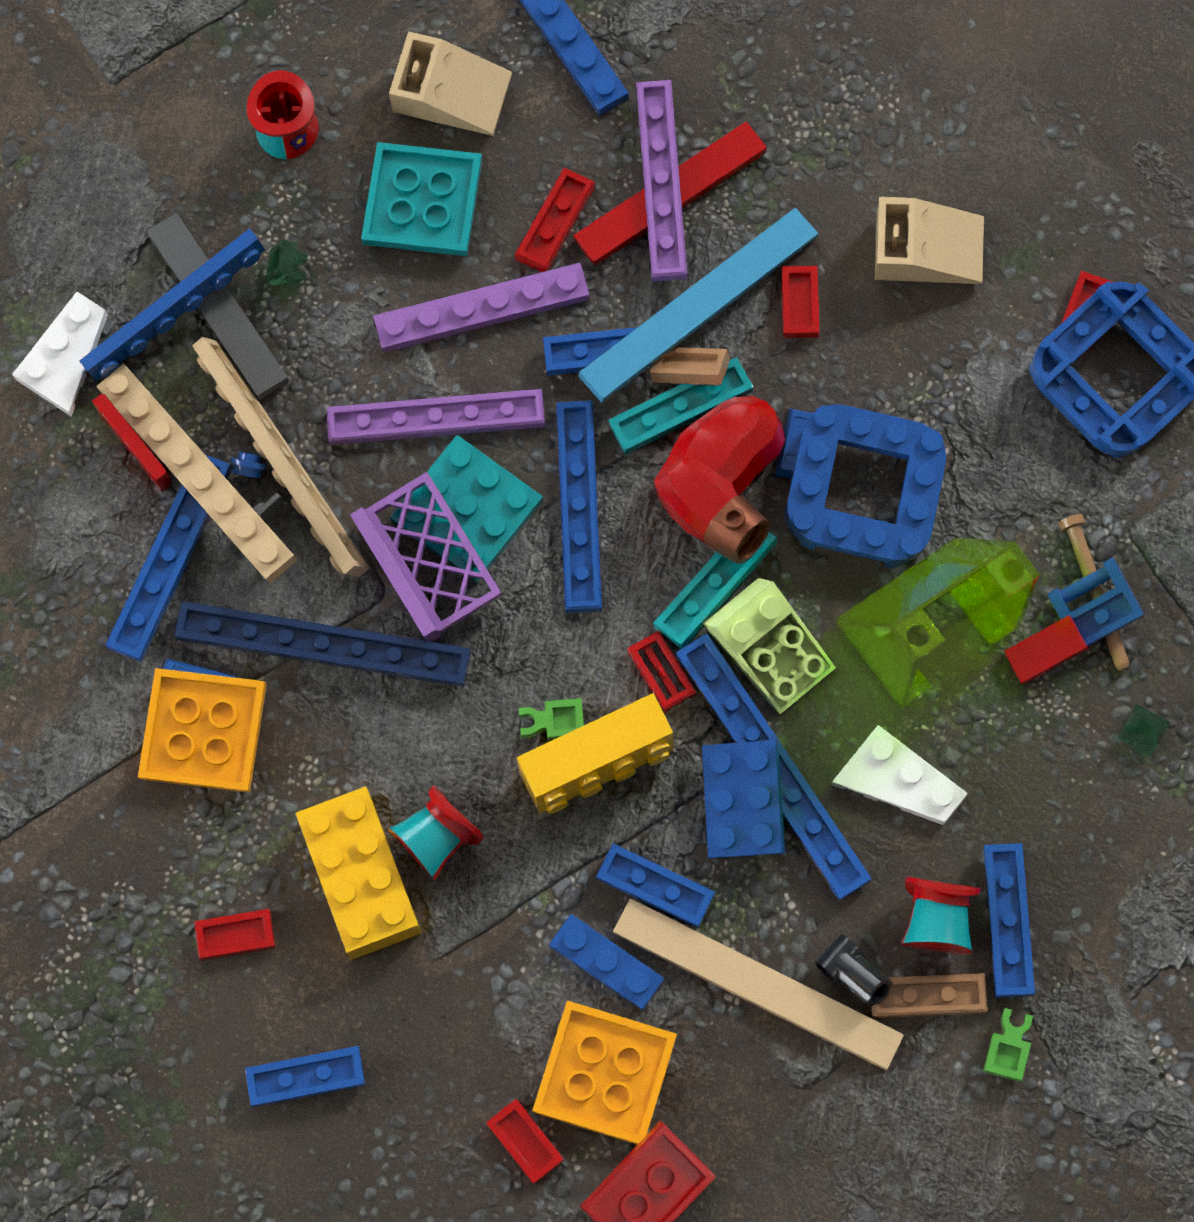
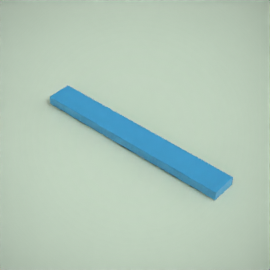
[578,208,819,403]

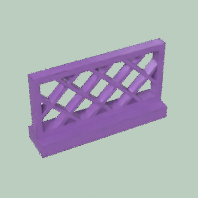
[350,472,502,642]

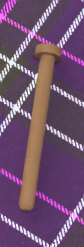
[1058,514,1129,671]

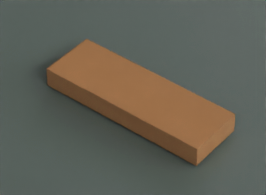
[871,973,988,1018]

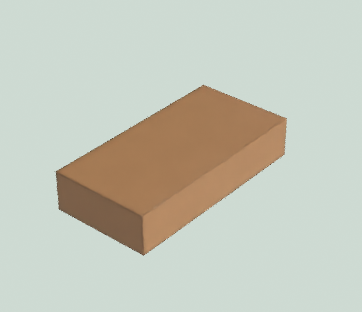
[650,347,730,385]

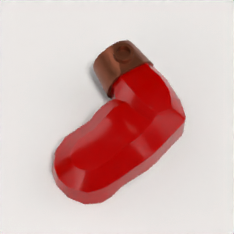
[654,396,785,564]

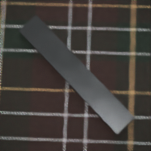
[147,213,289,400]

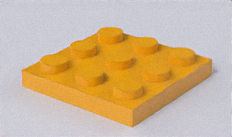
[138,668,267,793]
[532,1000,677,1145]

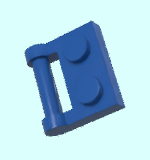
[1048,557,1145,647]

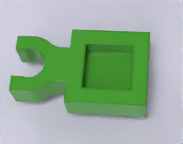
[519,698,584,741]
[983,1008,1033,1082]

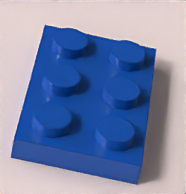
[702,740,785,859]

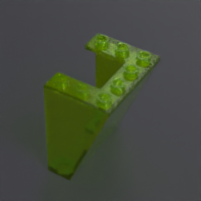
[835,538,1040,708]

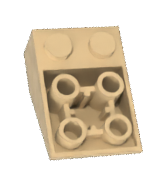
[389,32,512,136]
[875,197,984,284]

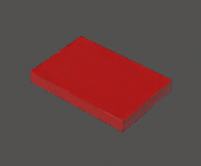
[579,1121,716,1222]

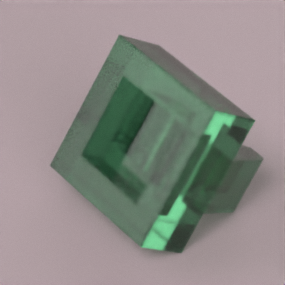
[265,239,308,286]
[1117,704,1170,757]

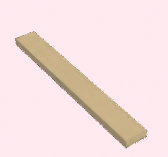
[613,898,904,1071]

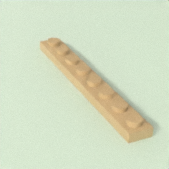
[192,337,370,577]
[96,363,298,584]

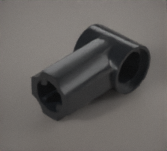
[815,934,893,1008]

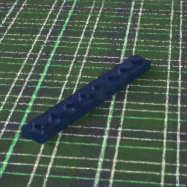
[174,601,471,687]

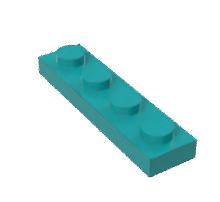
[608,357,754,455]
[653,532,778,649]

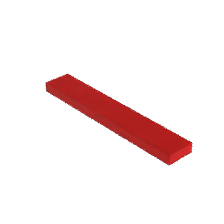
[573,121,767,266]

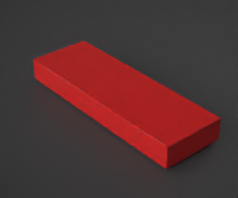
[515,168,596,272]
[92,393,172,492]

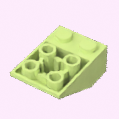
[703,578,836,714]

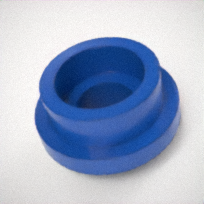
[230,451,267,478]

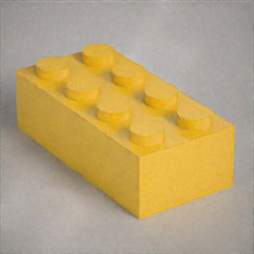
[516,693,674,814]
[295,786,422,960]

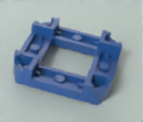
[1029,281,1194,458]
[784,404,946,568]

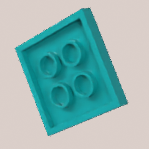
[361,142,482,257]
[390,435,544,584]

